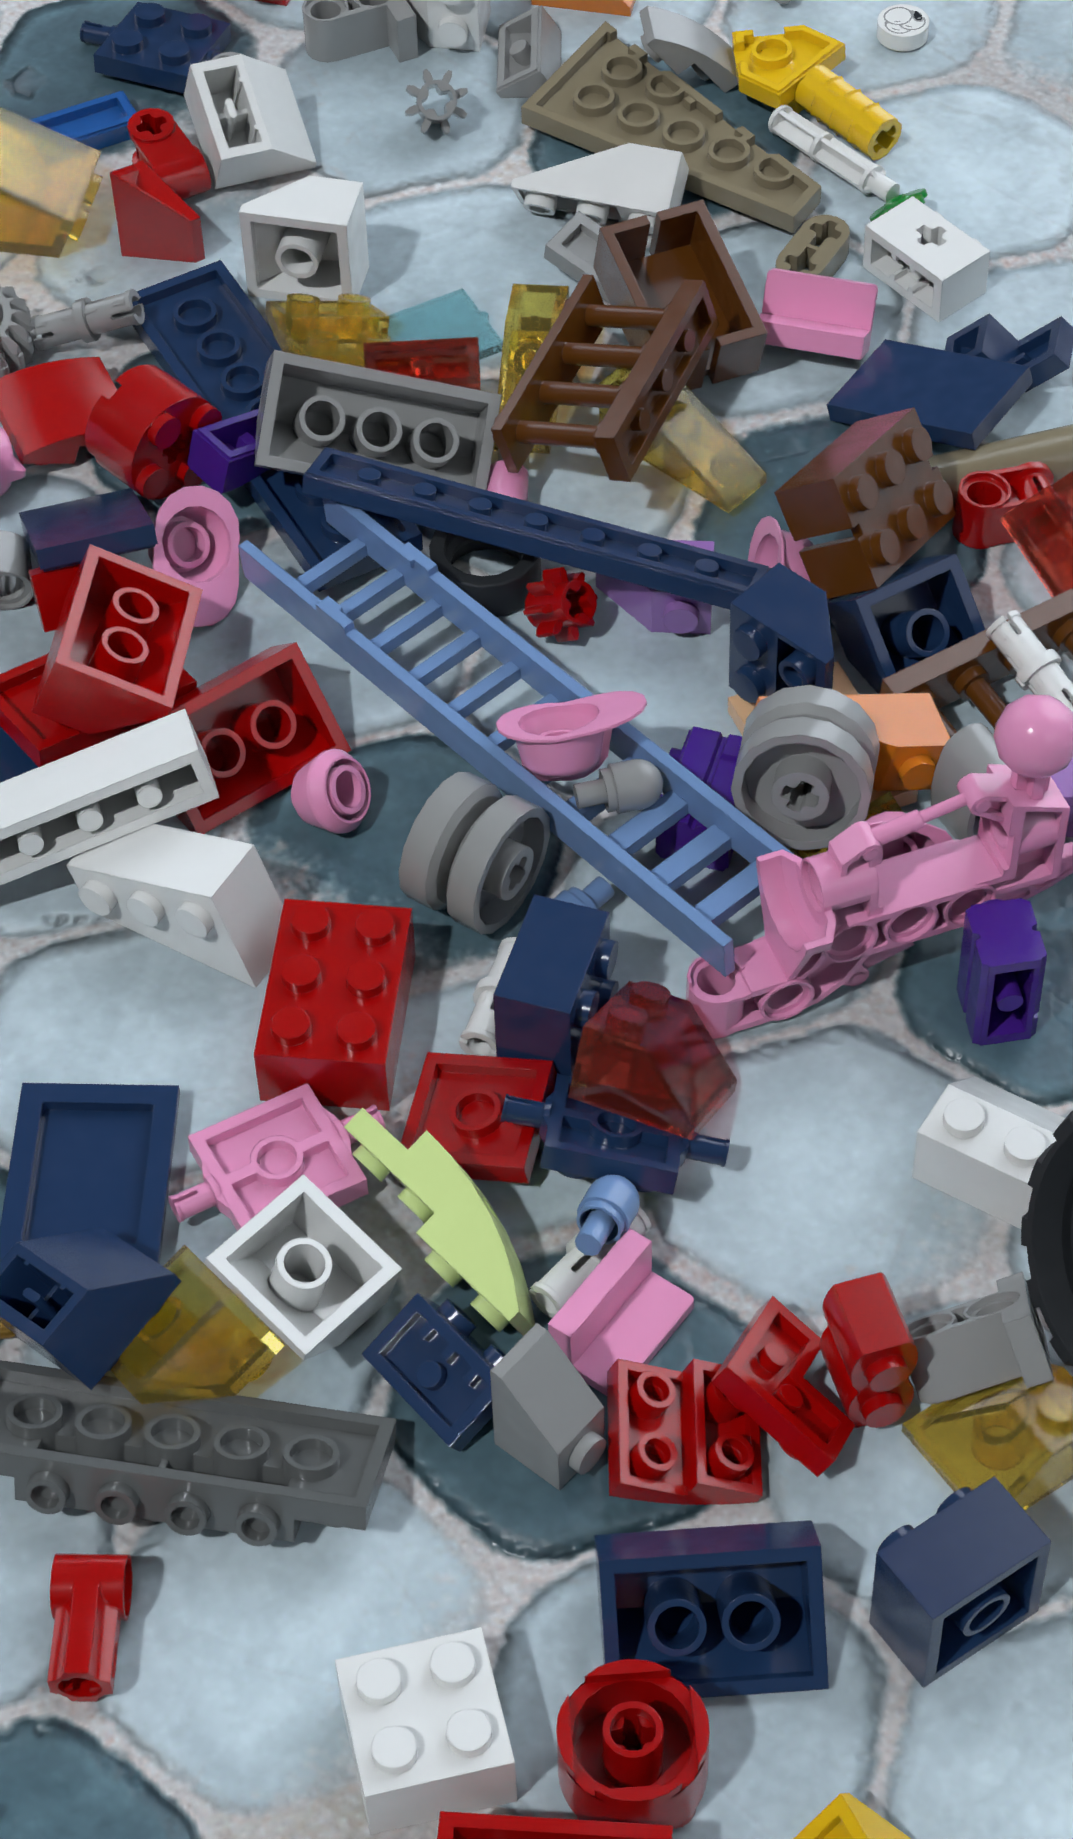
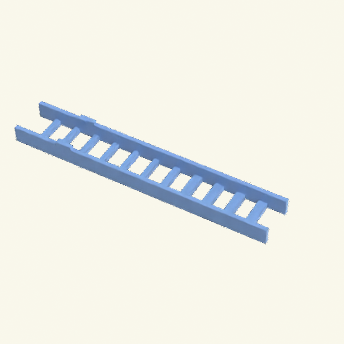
[238,499,793,977]

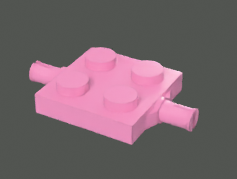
[168,1083,386,1231]

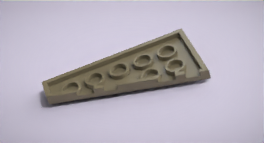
[521,21,821,233]

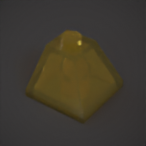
[111,1244,285,1405]
[901,1364,1073,1510]

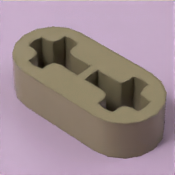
[775,215,850,277]

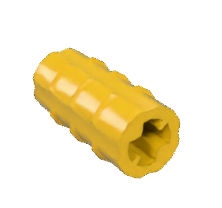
[795,65,902,160]

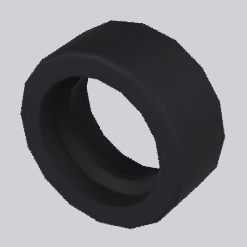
[429,530,542,617]

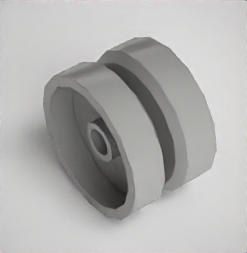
[731,685,880,850]
[399,772,550,934]

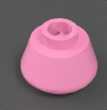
[291,749,371,834]

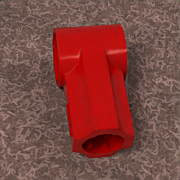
[47,1553,133,1702]

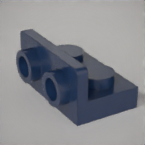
[362,1293,506,1452]

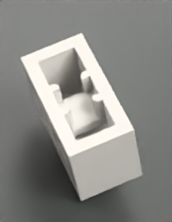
[863,196,990,322]

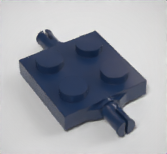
[80,2,232,93]
[500,1073,730,1195]

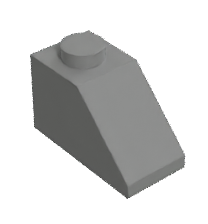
[490,1323,606,1491]

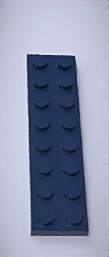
[132,260,423,592]

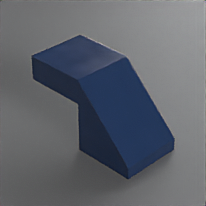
[945,313,1073,392]

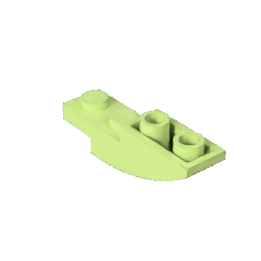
[344,1107,535,1336]

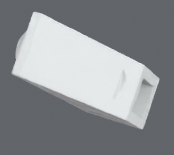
[511,143,689,234]

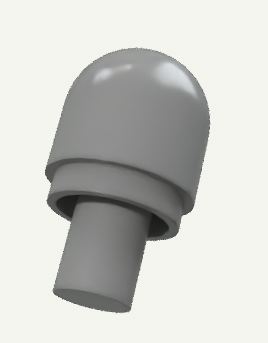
[573,759,663,814]

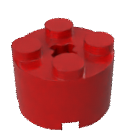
[85,364,222,500]
[556,1659,710,1829]

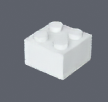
[335,1627,517,1835]

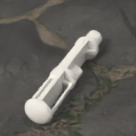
[768,105,900,202]

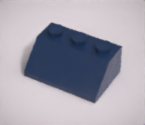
[594,1520,829,1698]

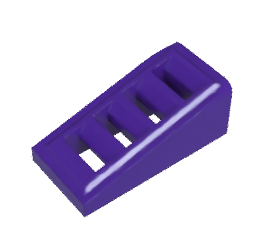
[187,409,269,494]

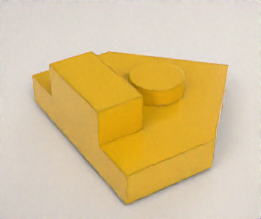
[732,25,846,113]

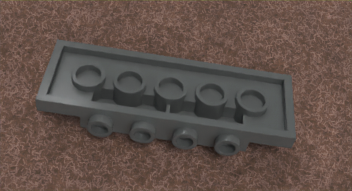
[0,1360,396,1546]

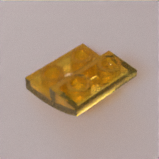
[265,293,410,376]

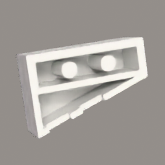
[66,824,283,988]

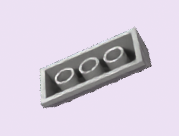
[254,350,502,490]

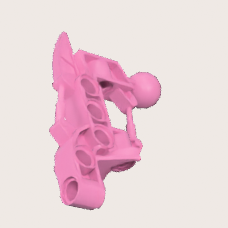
[685,694,1073,1039]

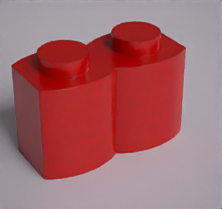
[820,1272,918,1428]

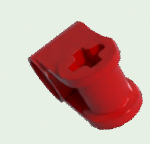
[127,108,211,200]
[952,461,1071,549]

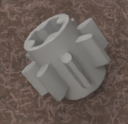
[405,69,468,135]

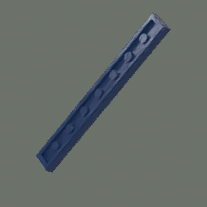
[302,447,771,610]

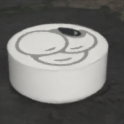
[877,4,929,52]

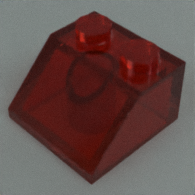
[568,981,737,1140]

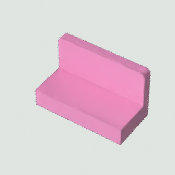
[759,268,878,360]
[548,1228,694,1396]

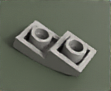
[639,6,738,93]

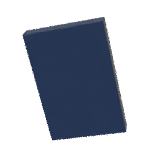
[826,339,1033,450]
[19,488,158,572]

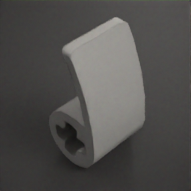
[931,723,1006,840]

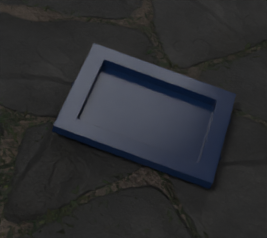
[0,1083,180,1264]

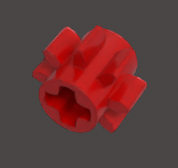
[523,567,598,642]

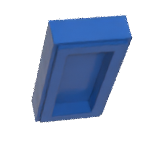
[25,91,136,166]

